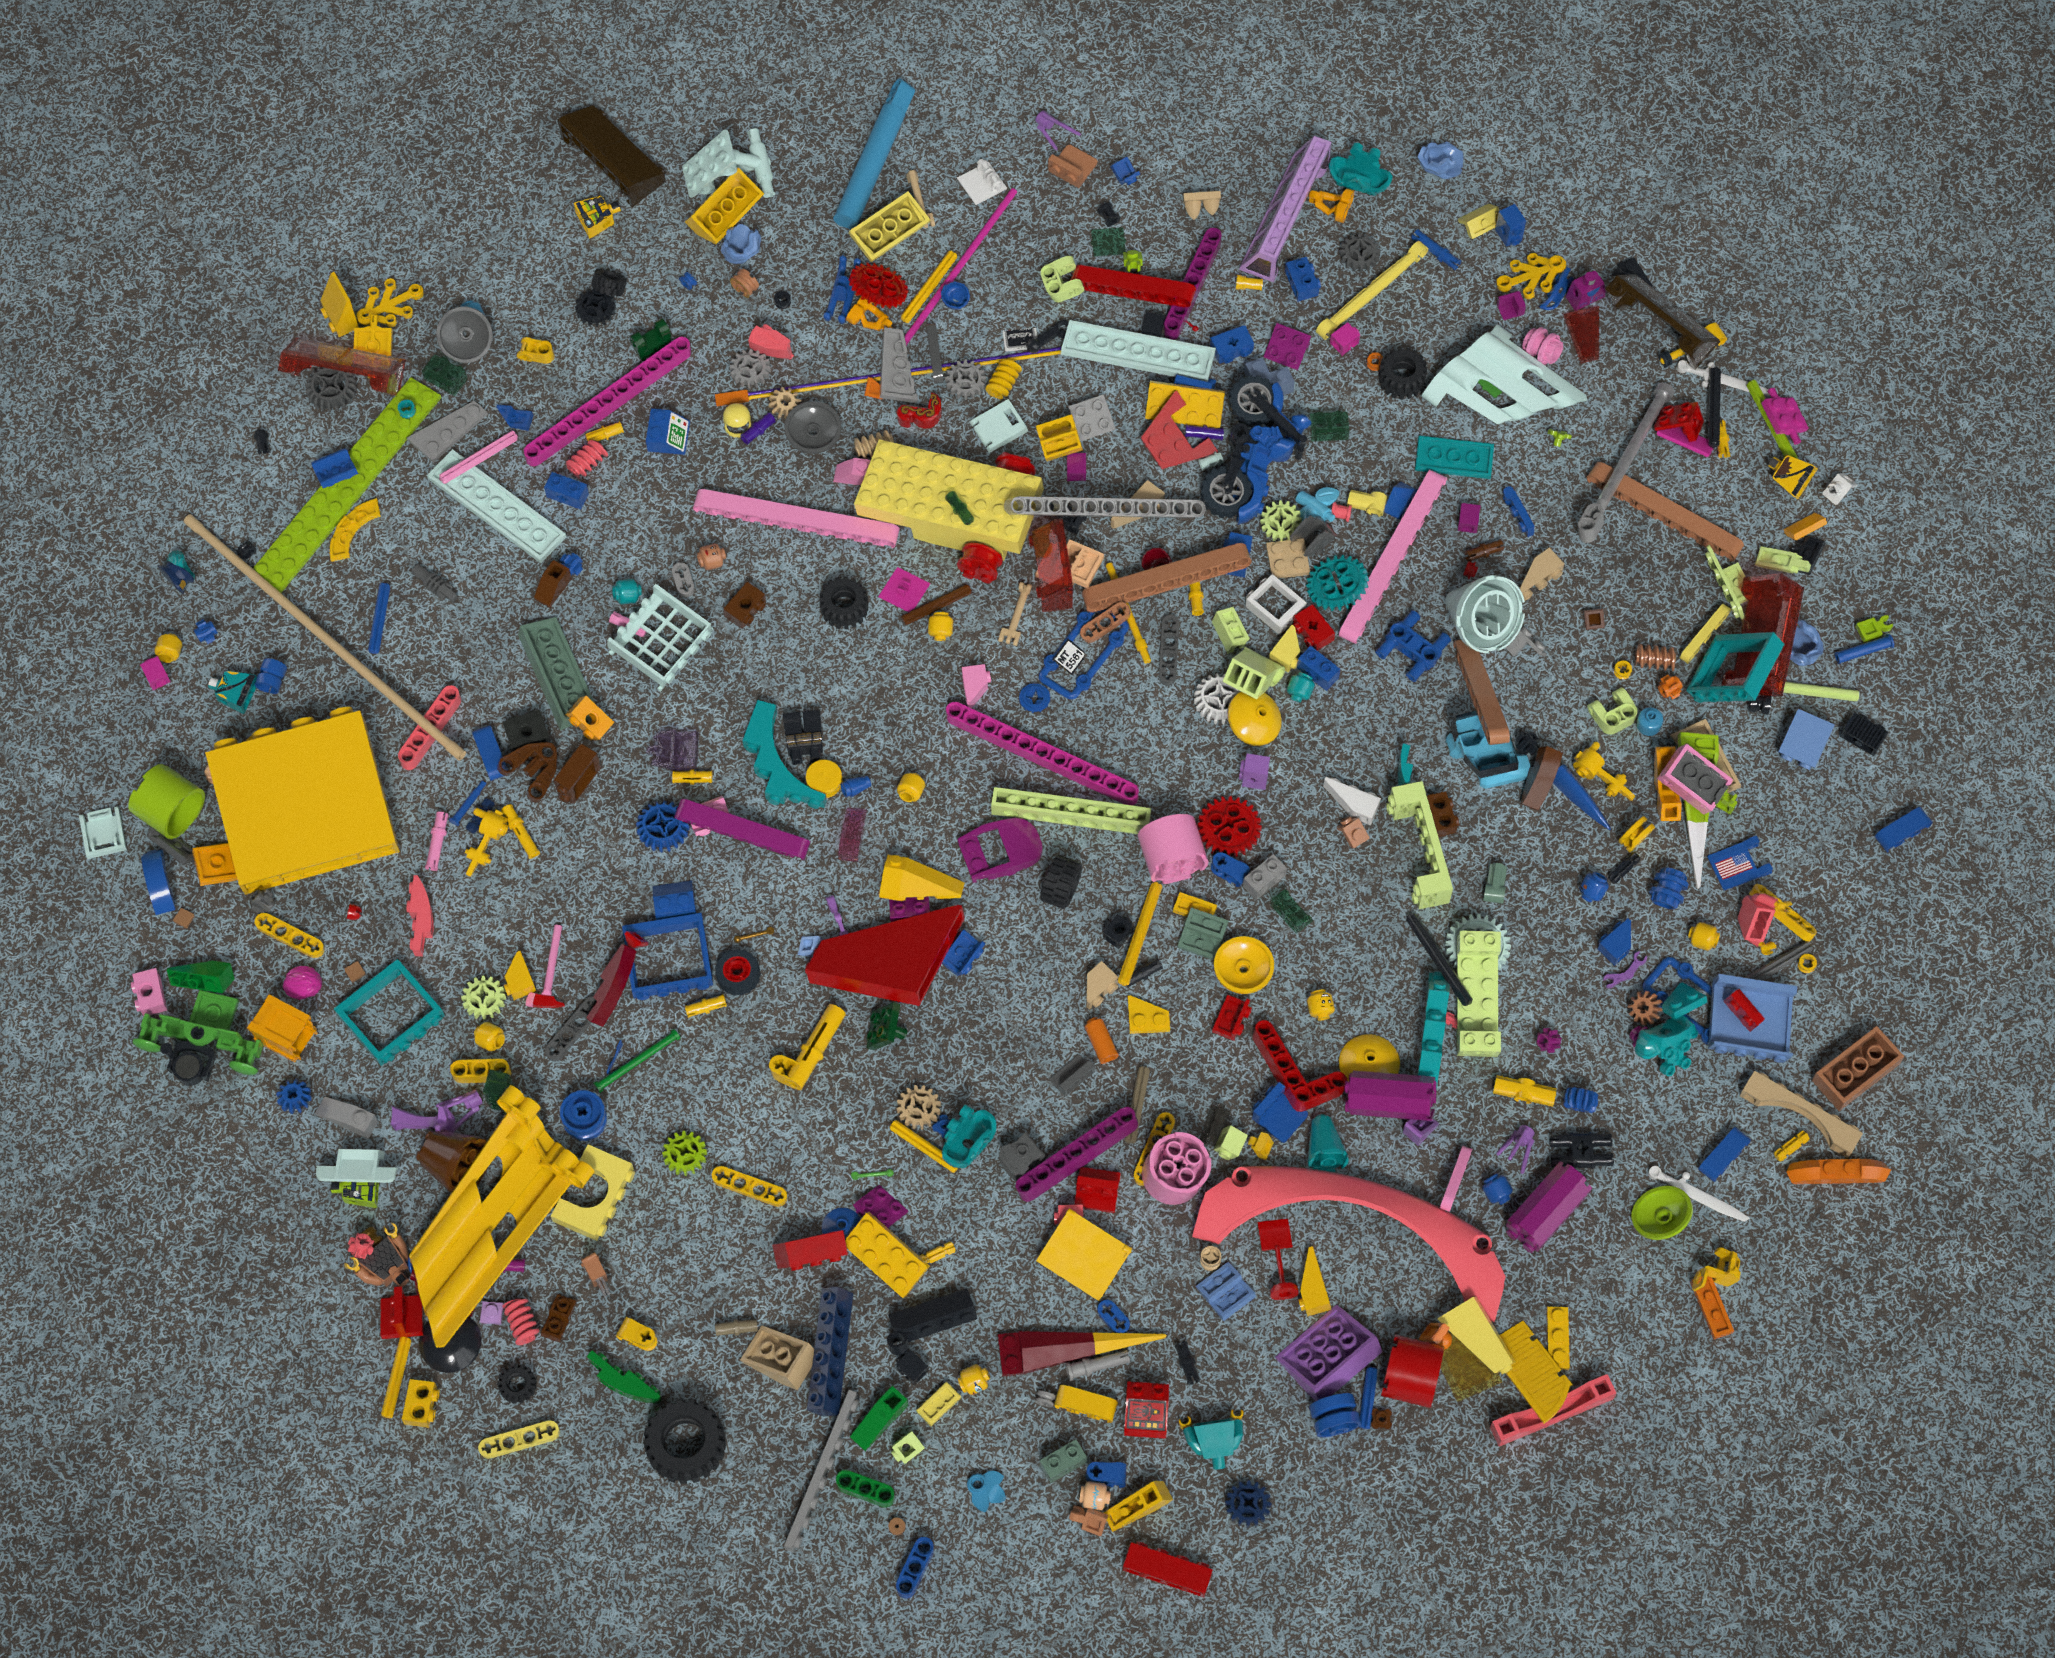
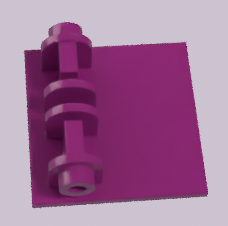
[1263,323,1311,370]
[889,896,930,922]
[853,1185,909,1230]

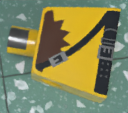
[1768,455,1818,499]

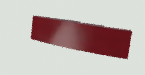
[586,943,637,1027]

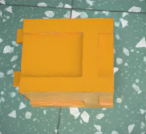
[247,994,318,1062]

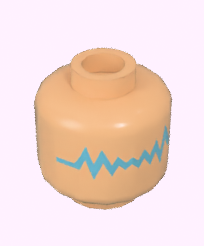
[1079,1481,1111,1511]

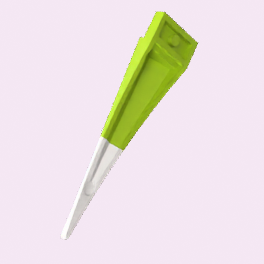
[1678,732,1719,889]

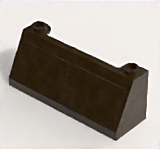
[558,105,666,207]

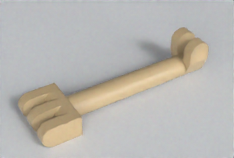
[906,170,935,228]
[998,582,1032,646]

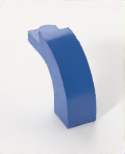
[141,850,175,915]

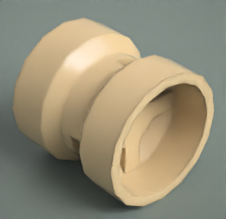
[1200,1246,1221,1271]

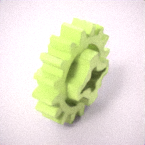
[1260,500,1302,541]
[461,976,506,1020]

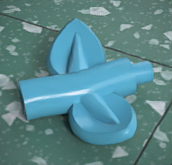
[1296,487,1340,522]

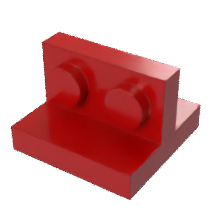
[1074,1167,1121,1213]
[380,1286,424,1339]

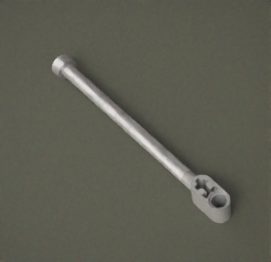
[1578,382,1675,543]

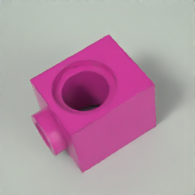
[1330,322,1360,356]
[140,656,170,690]

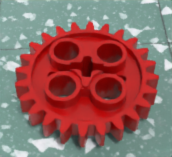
[849,262,909,309]
[1197,796,1262,858]

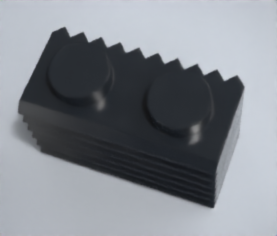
[1840,713,1889,756]

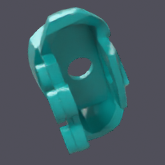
[1329,143,1393,196]
[1635,1015,1698,1077]
[942,1105,996,1168]

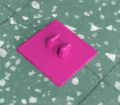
[878,567,931,612]

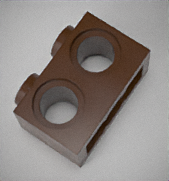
[1427,791,1460,837]

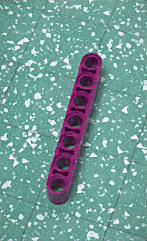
[1164,228,1222,340]
[674,799,811,861]
[1016,1107,1139,1202]

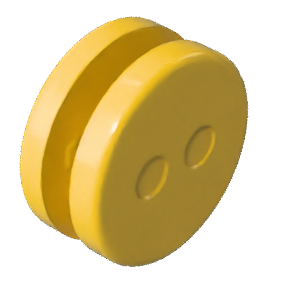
[806,760,843,798]
[1618,816,1655,853]

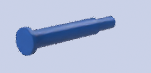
[449,781,486,827]

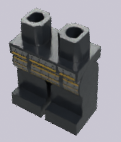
[782,710,823,765]

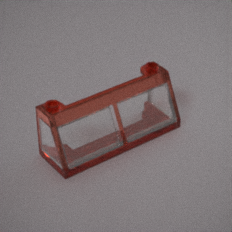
[278,337,406,396]

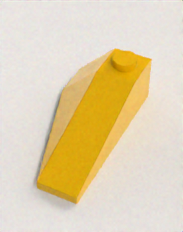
[879,854,965,901]

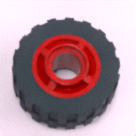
[715,949,761,996]

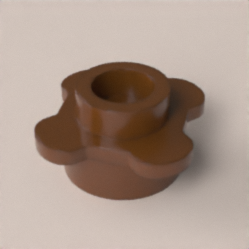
[1371,1408,1392,1430]

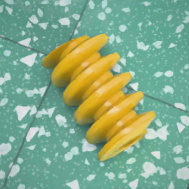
[985,358,1022,400]

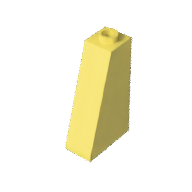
[1438,1297,1516,1375]

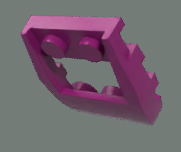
[957,818,1043,883]

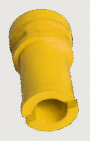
[1235,275,1263,291]

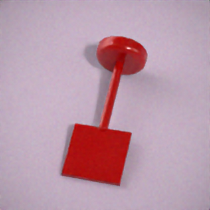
[1257,1219,1299,1300]

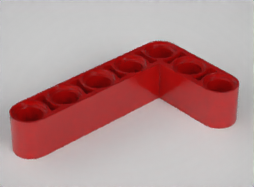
[1252,1020,1348,1112]

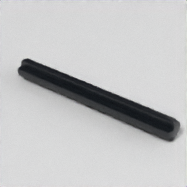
[1708,367,1721,449]

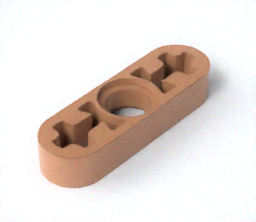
[1080,602,1131,643]

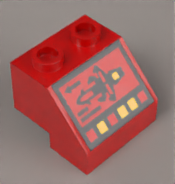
[1124,1381,1169,1439]

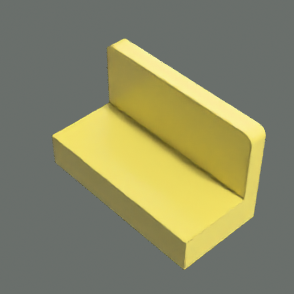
[1458,204,1500,239]

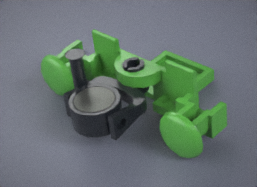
[133,990,264,1086]

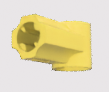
[1347,490,1387,517]

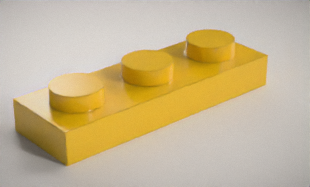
[1547,1307,1570,1370]

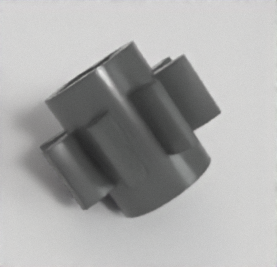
[250,889,275,913]

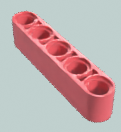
[398,685,461,770]

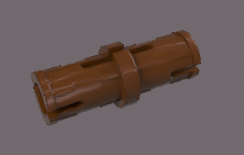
[1464,539,1504,562]

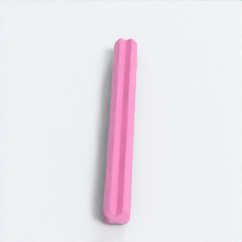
[439,431,518,484]

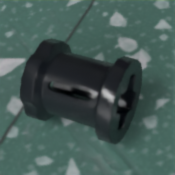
[1097,202,1121,227]

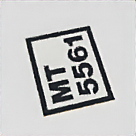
[1052,639,1084,675]

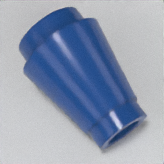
[840,776,871,798]

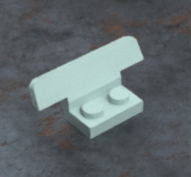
[316,1149,398,1183]

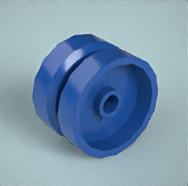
[560,1090,607,1141]
[1309,1393,1361,1438]

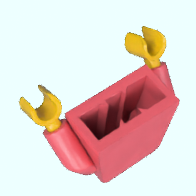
[1738,893,1792,955]

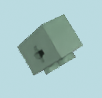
[1040,1440,1087,1484]

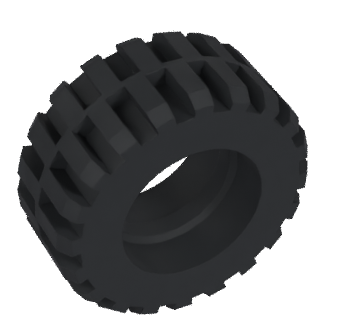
[643,1398,726,1484]

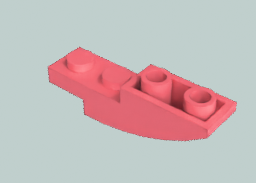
[407,875,434,957]

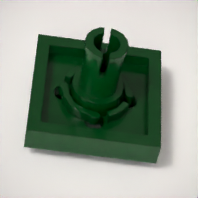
[866,1002,907,1050]

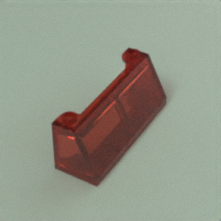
[1722,573,1804,697]

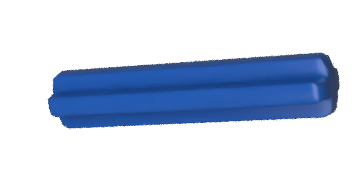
[1359,1367,1378,1429]

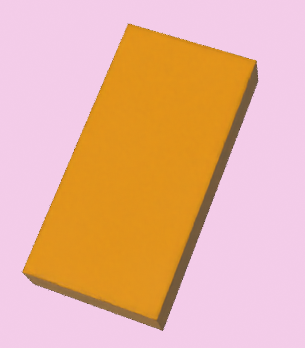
[1783,513,1827,540]

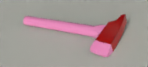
[525,925,565,1008]

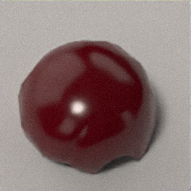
[1141,548,1172,571]

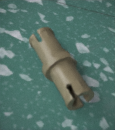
[715,1319,758,1336]

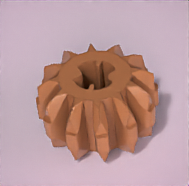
[1628,991,1663,1025]

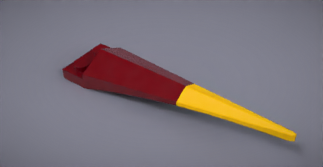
[997,1331,1167,1377]

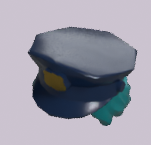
[158,550,195,594]

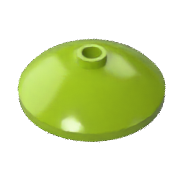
[1631,1186,1693,1240]

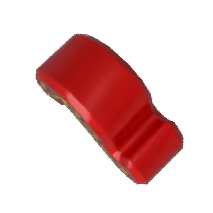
[897,392,942,429]

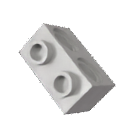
[1243,854,1287,900]

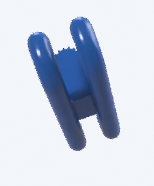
[823,255,861,324]

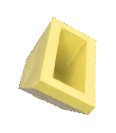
[1269,625,1300,673]

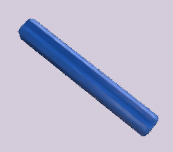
[368,583,390,654]

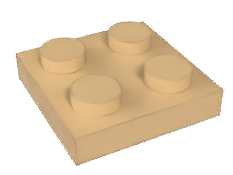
[1266,538,1310,578]

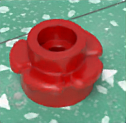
[1463,561,1478,579]

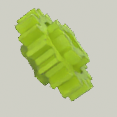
[662,1131,707,1176]

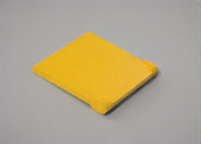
[1036,1208,1132,1301]

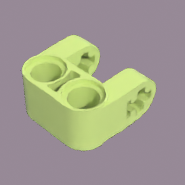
[1041,256,1084,302]
[1587,687,1637,735]

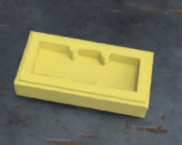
[916,1382,961,1427]

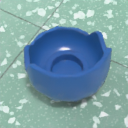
[941,281,970,310]

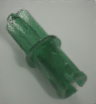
[945,491,974,525]

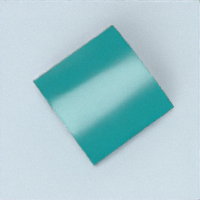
[1398,744,1413,786]

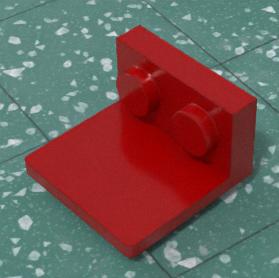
[1654,402,1704,442]

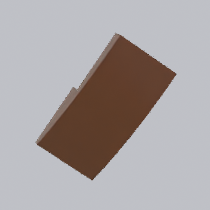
[541,1294,577,1343]

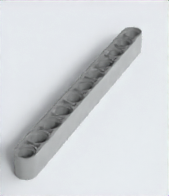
[1004,496,1206,518]

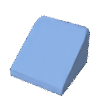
[798,936,823,957]

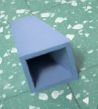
[1778,709,1835,770]

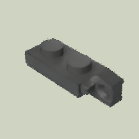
[146,827,194,865]

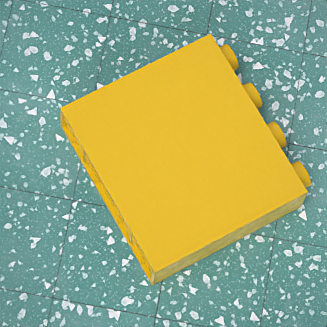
[205,707,400,895]

